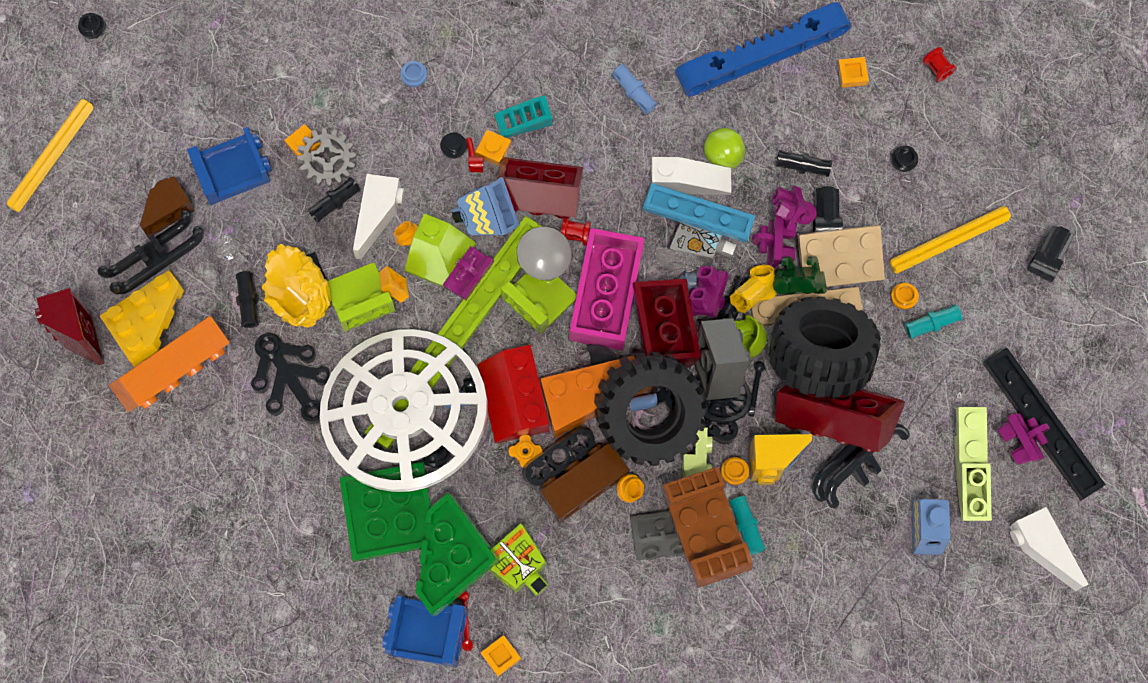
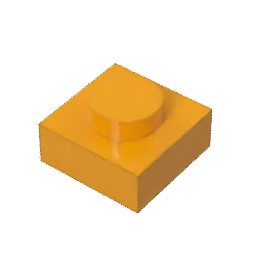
[837,57,869,88]
[284,124,319,156]
[475,130,511,166]
[379,266,409,303]
[480,635,521,677]

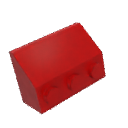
[477,344,549,444]

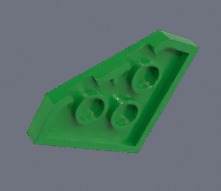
[415,493,501,616]

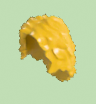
[262,244,331,327]

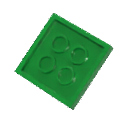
[339,462,431,562]

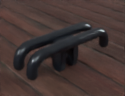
[98,210,204,295]
[812,423,910,508]

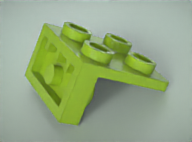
[327,263,395,332]
[501,273,577,335]

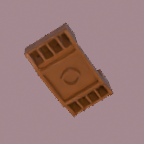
[661,467,753,588]

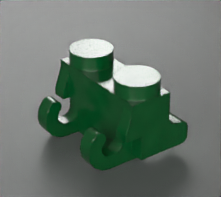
[773,256,827,294]

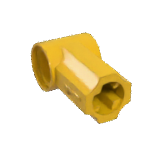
[730,265,777,313]

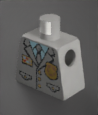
[668,222,737,266]

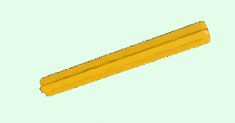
[6,99,94,212]
[889,206,1011,274]

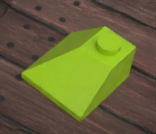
[404,214,476,287]

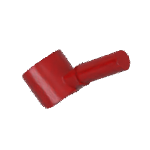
[466,137,484,173]

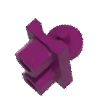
[771,185,816,232]
[752,216,797,269]
[443,246,494,301]
[689,266,729,317]
[998,413,1050,465]

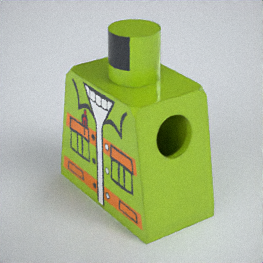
[488,523,549,596]

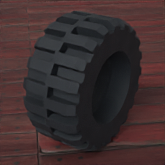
[768,296,881,399]
[594,352,708,466]

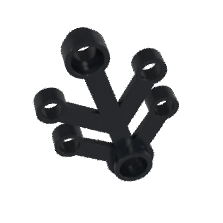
[251,333,330,424]

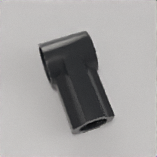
[813,186,843,232]
[1027,226,1074,283]

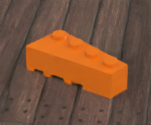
[108,316,230,412]
[541,353,652,440]

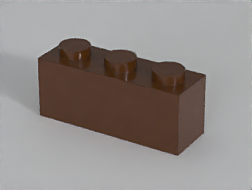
[540,444,629,524]

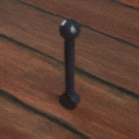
[748,362,765,417]

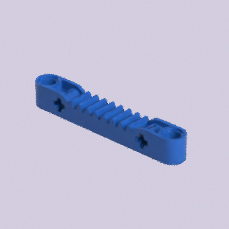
[675,2,852,97]

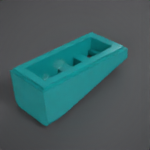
[494,95,552,138]

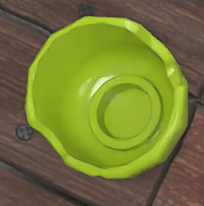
[703,128,746,169]
[735,315,768,359]

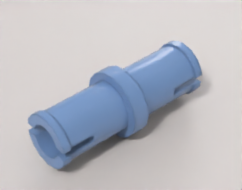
[611,64,658,115]

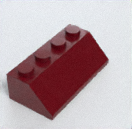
[775,385,905,452]

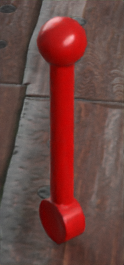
[458,591,473,652]

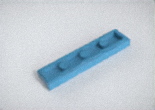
[643,183,755,243]

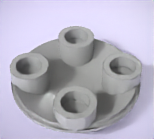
[517,227,571,281]

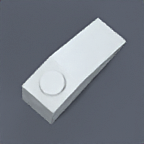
[651,157,731,195]
[353,174,405,259]
[1010,507,1088,591]

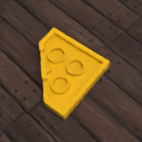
[100,270,184,367]

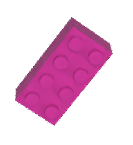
[569,228,644,351]

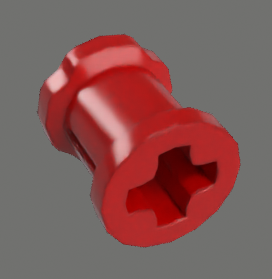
[922,47,957,82]
[561,217,591,246]

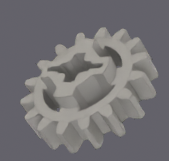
[296,128,356,188]

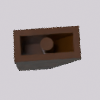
[140,176,195,238]

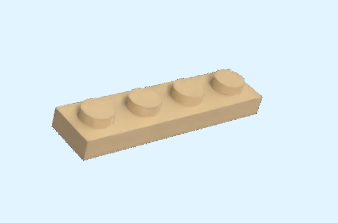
[751,287,863,327]

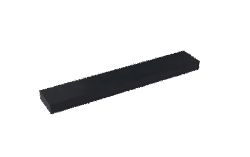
[983,348,1106,501]

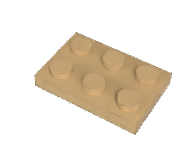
[797,225,885,287]

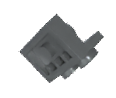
[630,511,684,561]

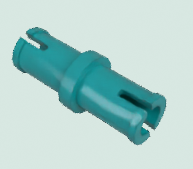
[904,304,963,340]
[729,496,766,555]

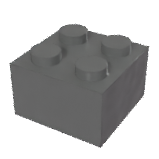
[694,318,751,400]

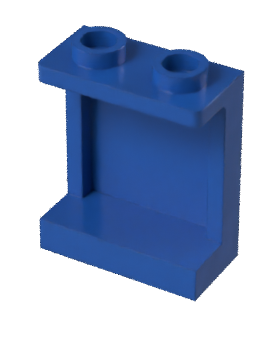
[187,127,272,205]
[382,595,468,668]

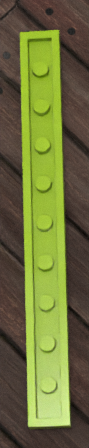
[364,216,542,450]

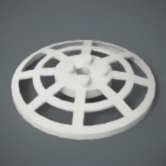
[320,329,488,492]

